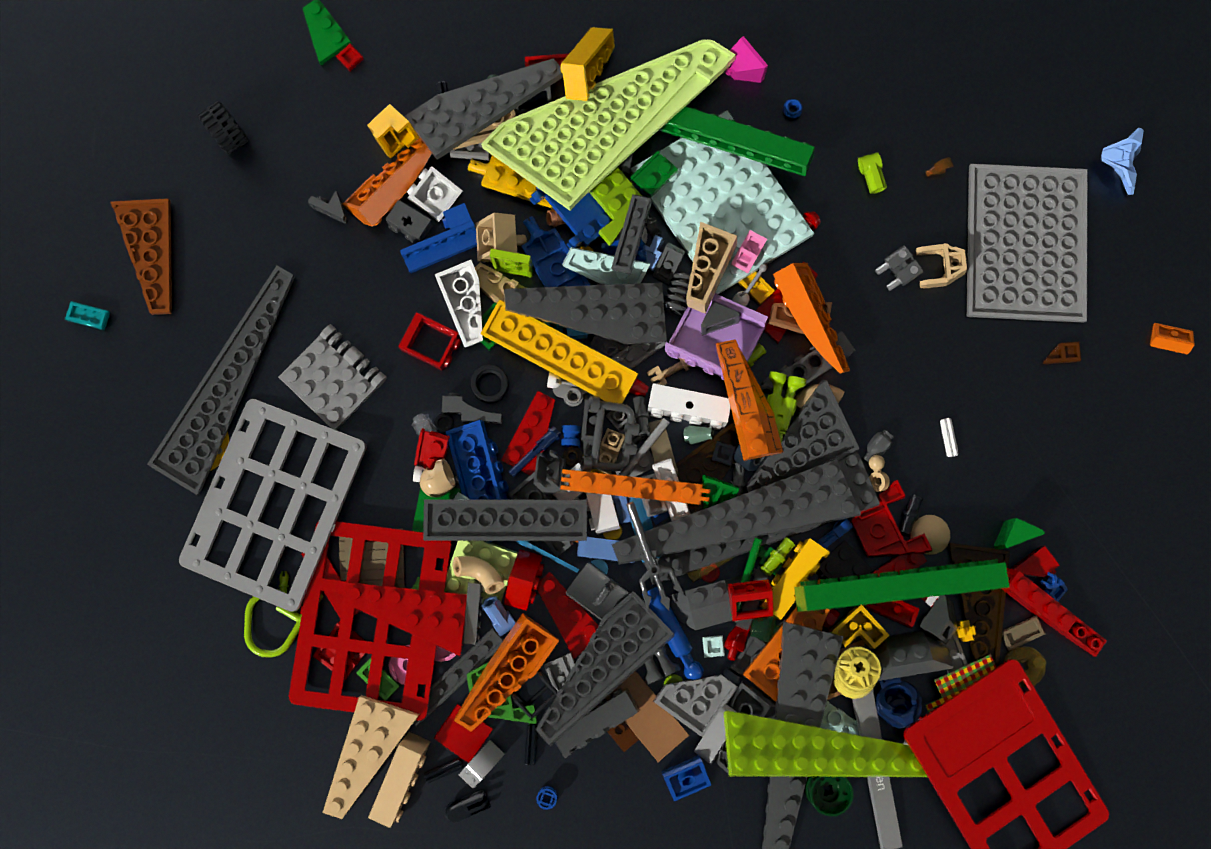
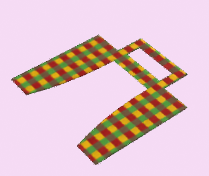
[926,654,996,712]

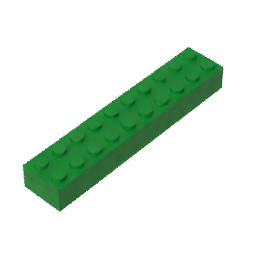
[794,559,1009,612]

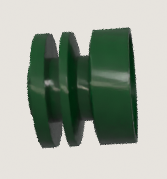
[804,776,853,816]

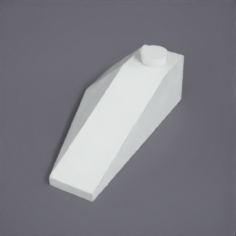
[435,260,483,348]

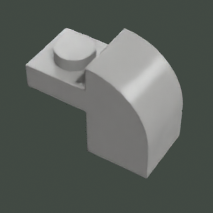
[458,740,504,789]

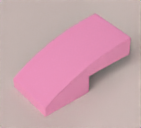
[731,230,767,273]

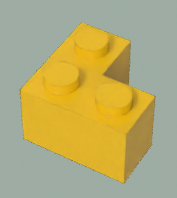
[828,605,889,649]

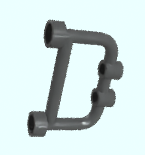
[580,396,639,472]

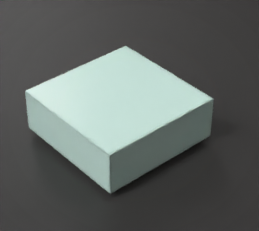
[702,635,725,658]

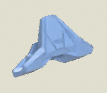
[1101,128,1144,195]

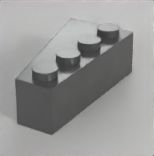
[555,688,640,758]

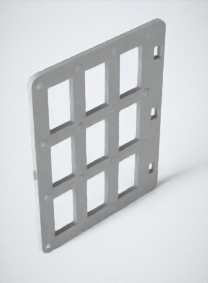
[179,399,366,612]

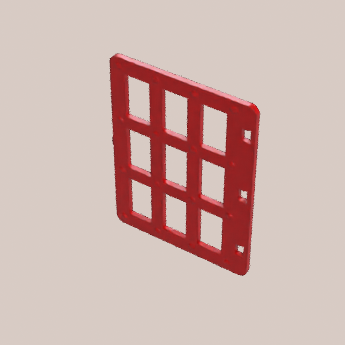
[289,521,452,721]

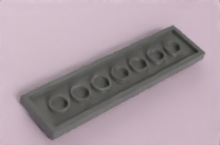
[423,500,587,541]

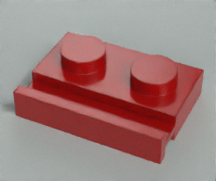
[414,428,450,470]

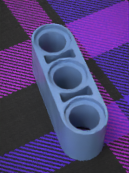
[577,537,635,563]

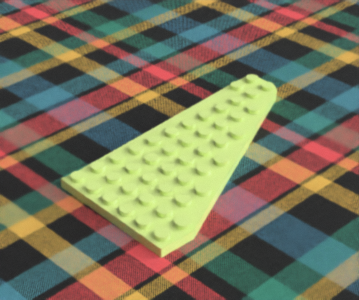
[481,40,736,211]

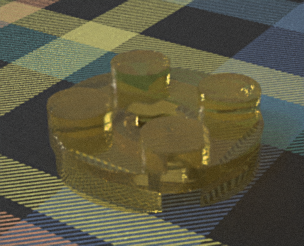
[1003,646,1046,687]

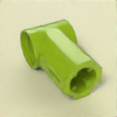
[858,152,887,194]

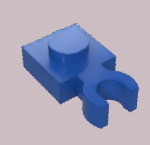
[1040,572,1068,601]

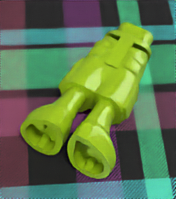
[767,372,806,443]

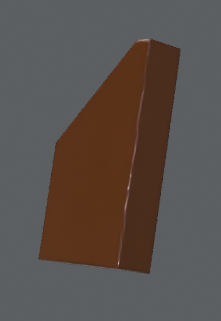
[1043,342,1082,364]

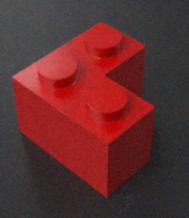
[504,549,544,611]

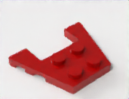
[850,480,933,558]

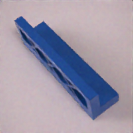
[400,221,477,274]

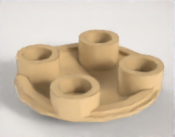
[910,515,950,555]

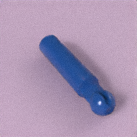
[642,586,704,680]

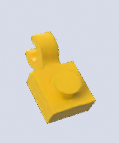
[956,620,976,642]

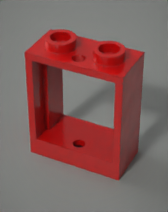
[398,312,461,371]

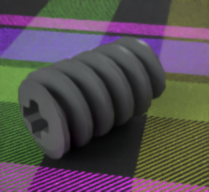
[664,272,690,316]

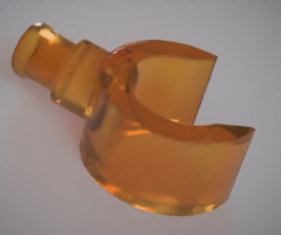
[925,157,954,177]

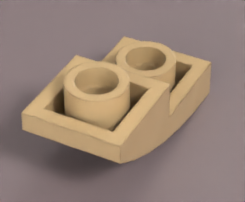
[598,428,625,474]

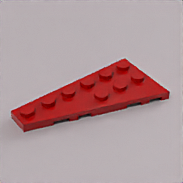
[343,582,467,656]

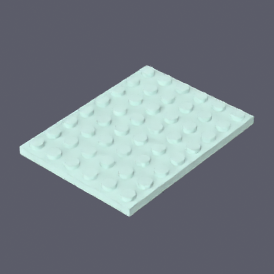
[631,111,814,294]

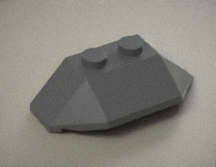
[667,575,744,630]
[873,631,953,681]

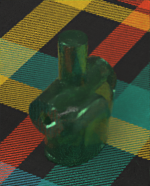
[750,616,780,642]

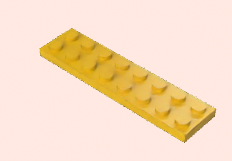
[480,300,639,404]

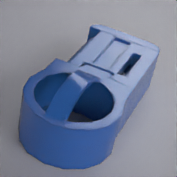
[816,518,853,548]

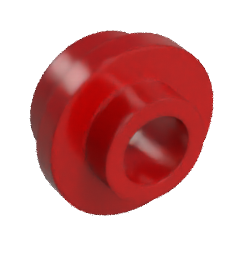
[803,211,820,230]

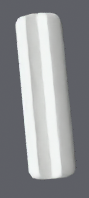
[940,418,959,457]

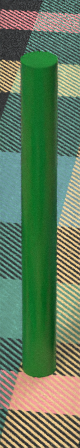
[730,538,762,615]

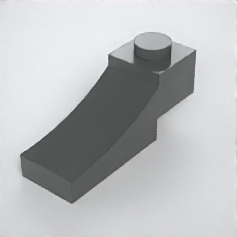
[442,393,503,424]

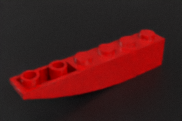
[1001,568,1107,657]

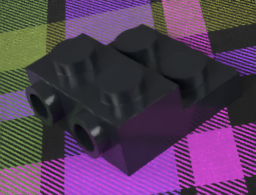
[816,540,872,582]

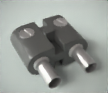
[875,245,923,291]

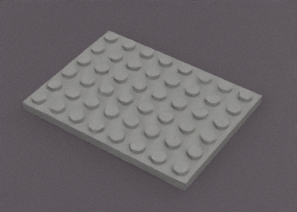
[967,164,1087,323]

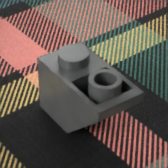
[920,595,958,645]

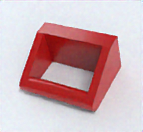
[728,579,773,621]

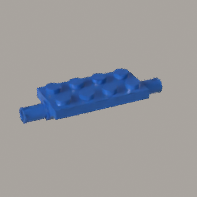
[521,216,590,287]

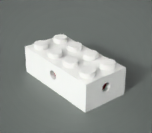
[647,383,731,430]

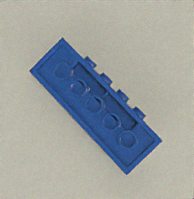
[446,420,510,542]

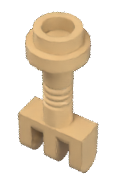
[647,358,691,386]

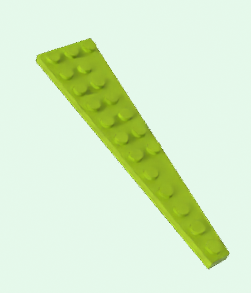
[724,710,927,777]

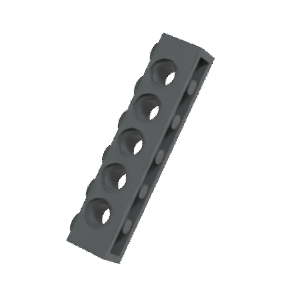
[760,331,856,398]

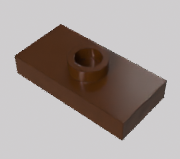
[608,722,639,752]

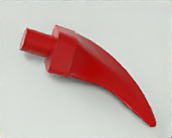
[724,618,763,661]

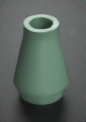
[683,425,714,445]

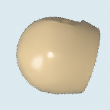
[420,459,455,498]

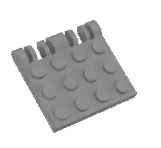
[278,324,387,430]

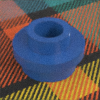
[783,99,803,119]

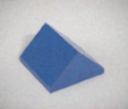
[662,755,712,801]

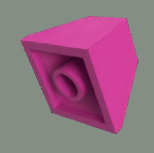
[724,36,768,83]

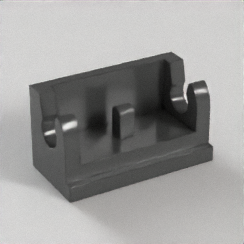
[534,450,566,496]

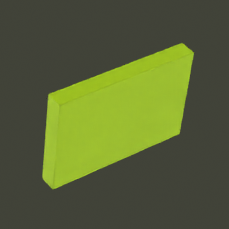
[490,249,534,277]

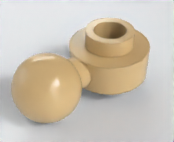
[869,455,890,492]

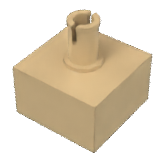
[475,213,527,262]

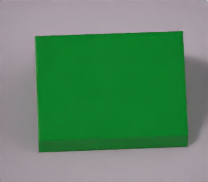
[994,518,1045,549]

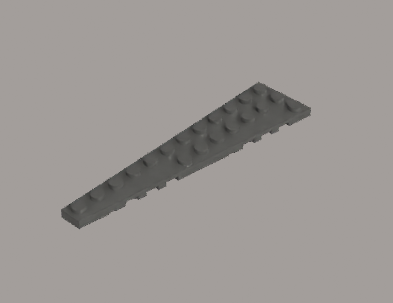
[147,265,295,496]
[612,459,861,565]

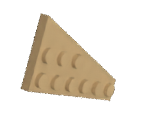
[322,695,419,819]

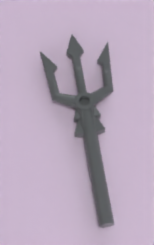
[626,502,685,610]

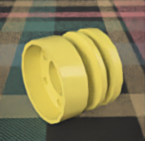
[833,647,881,699]

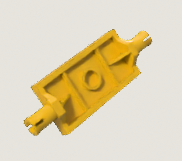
[468,155,552,208]

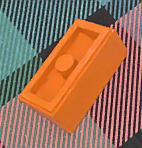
[1150,323,1195,354]

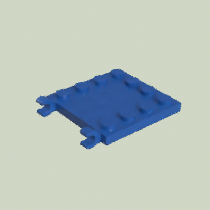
[529,187,612,248]

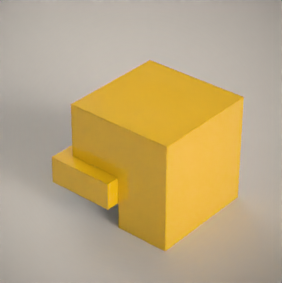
[367,104,419,158]

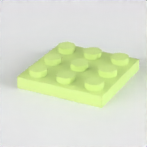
[445,541,518,604]

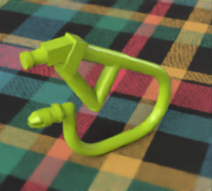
[244,571,323,657]

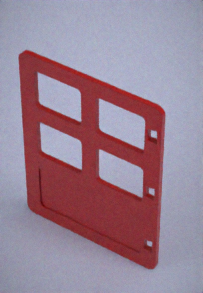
[904,659,1109,849]

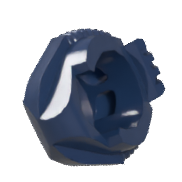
[875,678,922,728]

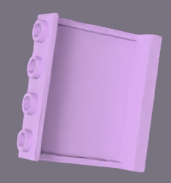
[665,293,768,381]

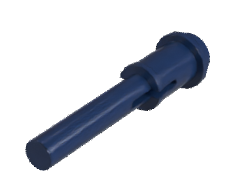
[508,426,561,477]

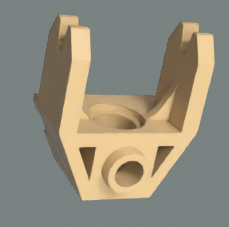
[916,243,967,288]

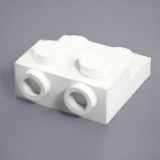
[407,167,462,222]

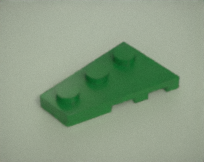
[302,0,352,65]

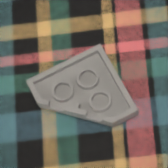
[653,674,738,737]

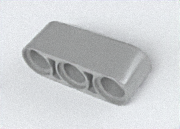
[694,704,737,764]

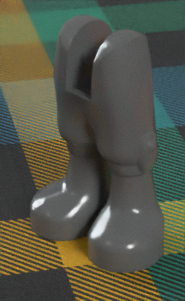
[644,645,681,685]

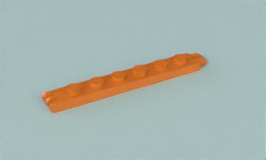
[560,469,711,505]

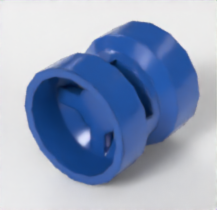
[561,425,581,447]
[536,786,558,810]

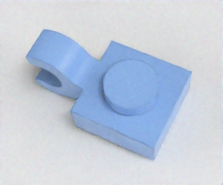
[645,235,664,272]

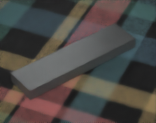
[611,194,652,274]

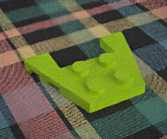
[589,167,642,246]

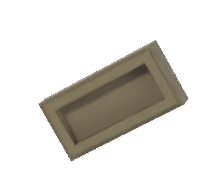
[1002,615,1045,651]

